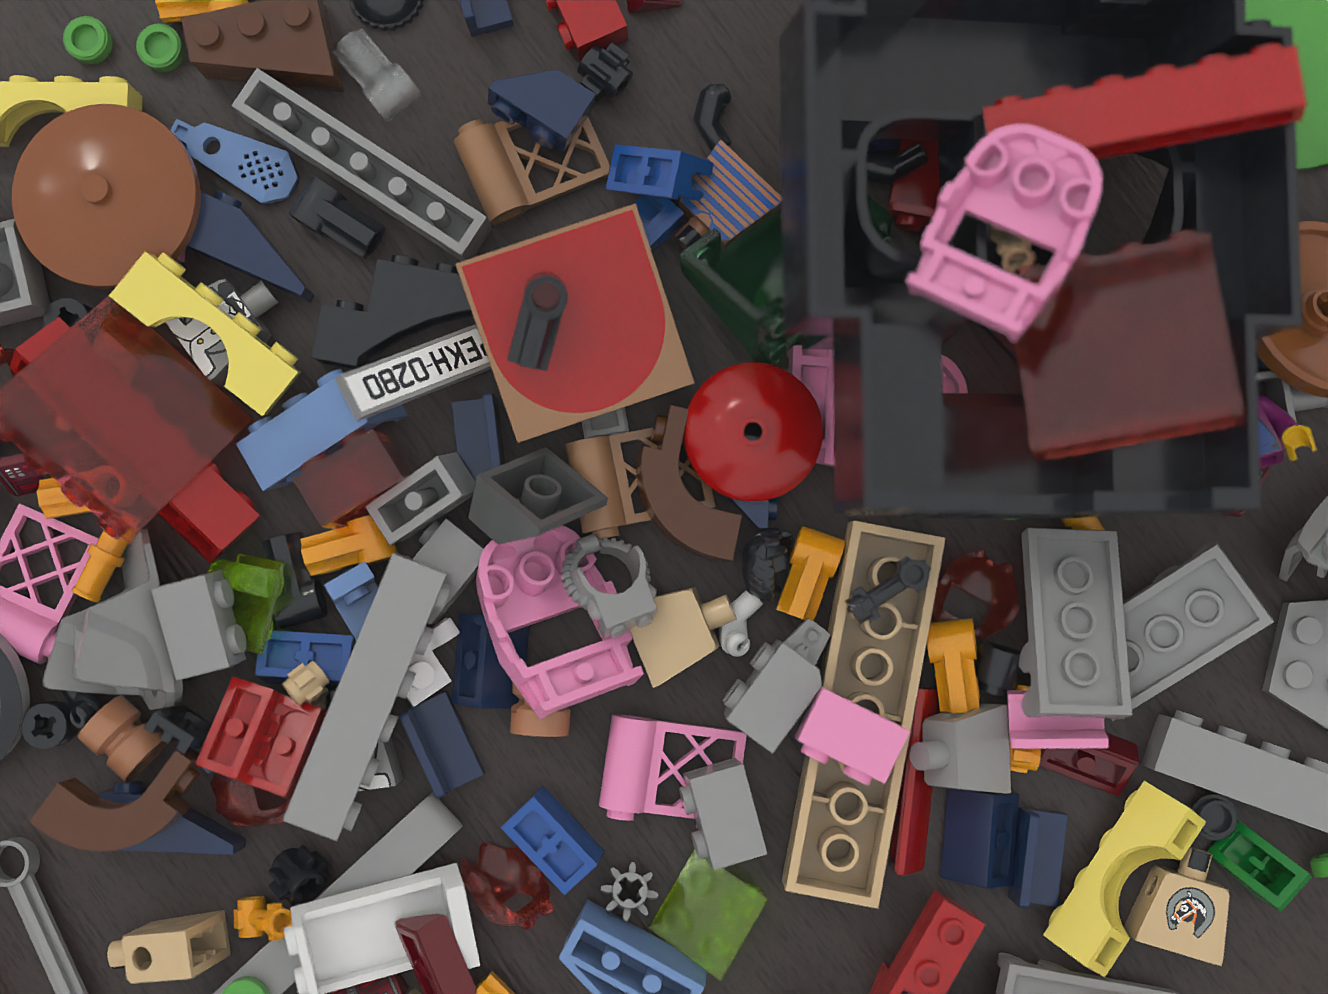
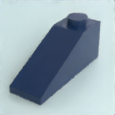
[186,191,314,303]
[97,780,246,855]

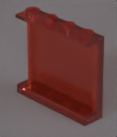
[1013,231,1245,461]
[0,296,252,545]

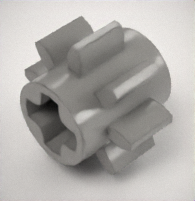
[600,862,658,923]

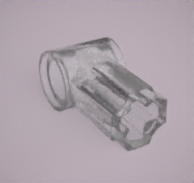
[333,28,422,123]

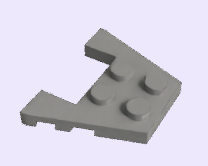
[1262,599,1328,730]

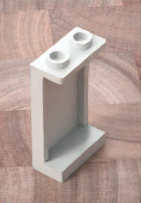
[284,863,480,994]

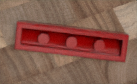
[889,687,941,875]

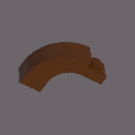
[636,405,742,562]
[29,750,201,852]

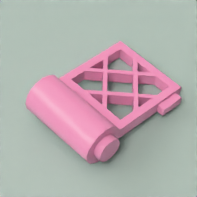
[0,503,99,664]
[599,714,747,828]

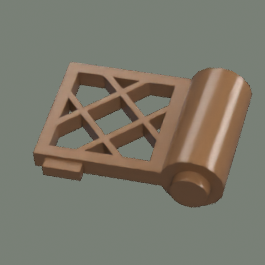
[453,117,610,225]
[565,427,715,539]

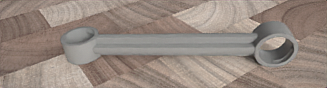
[0,837,88,994]

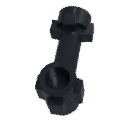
[845,556,931,625]

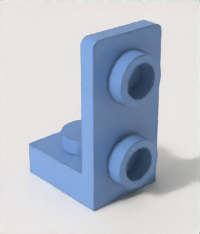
[324,561,378,642]

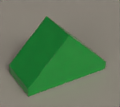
[1207,819,1312,912]

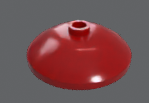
[684,362,823,502]

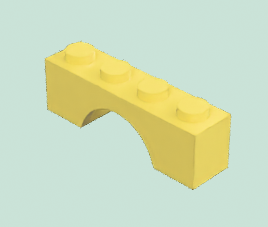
[0,75,143,147]
[109,252,302,416]
[1043,781,1206,977]

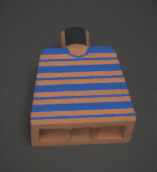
[673,140,782,255]

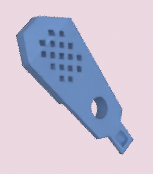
[170,118,300,205]

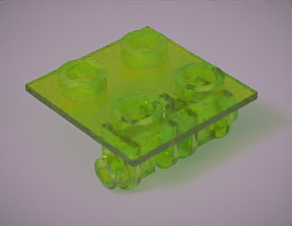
[208,553,285,655]
[649,849,769,980]

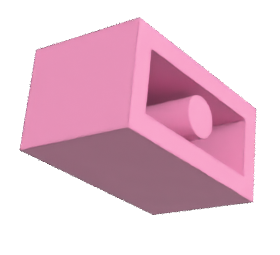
[794,687,910,785]

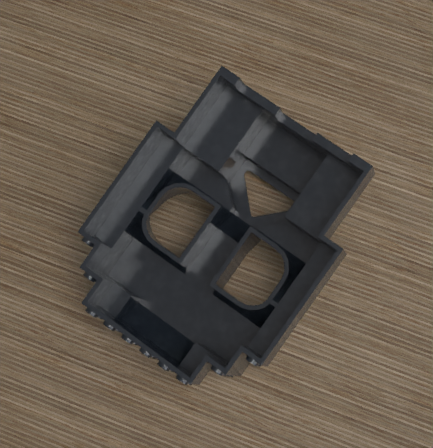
[779,0,1302,519]

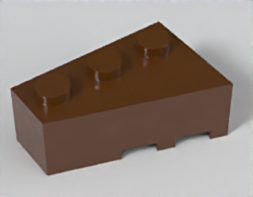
[181,0,344,92]

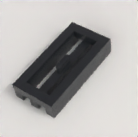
[144,705,212,754]

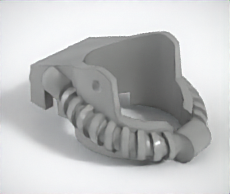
[561,534,657,638]

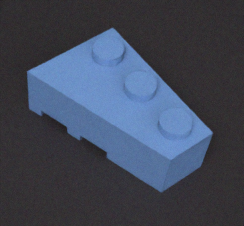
[236,369,408,491]
[558,899,708,994]

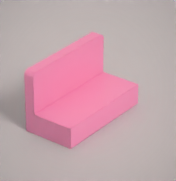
[1007,690,1108,749]

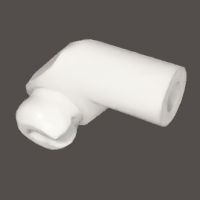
[719,590,763,657]

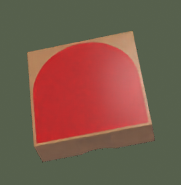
[455,203,694,443]

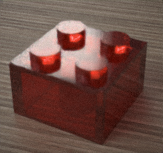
[292,428,411,529]

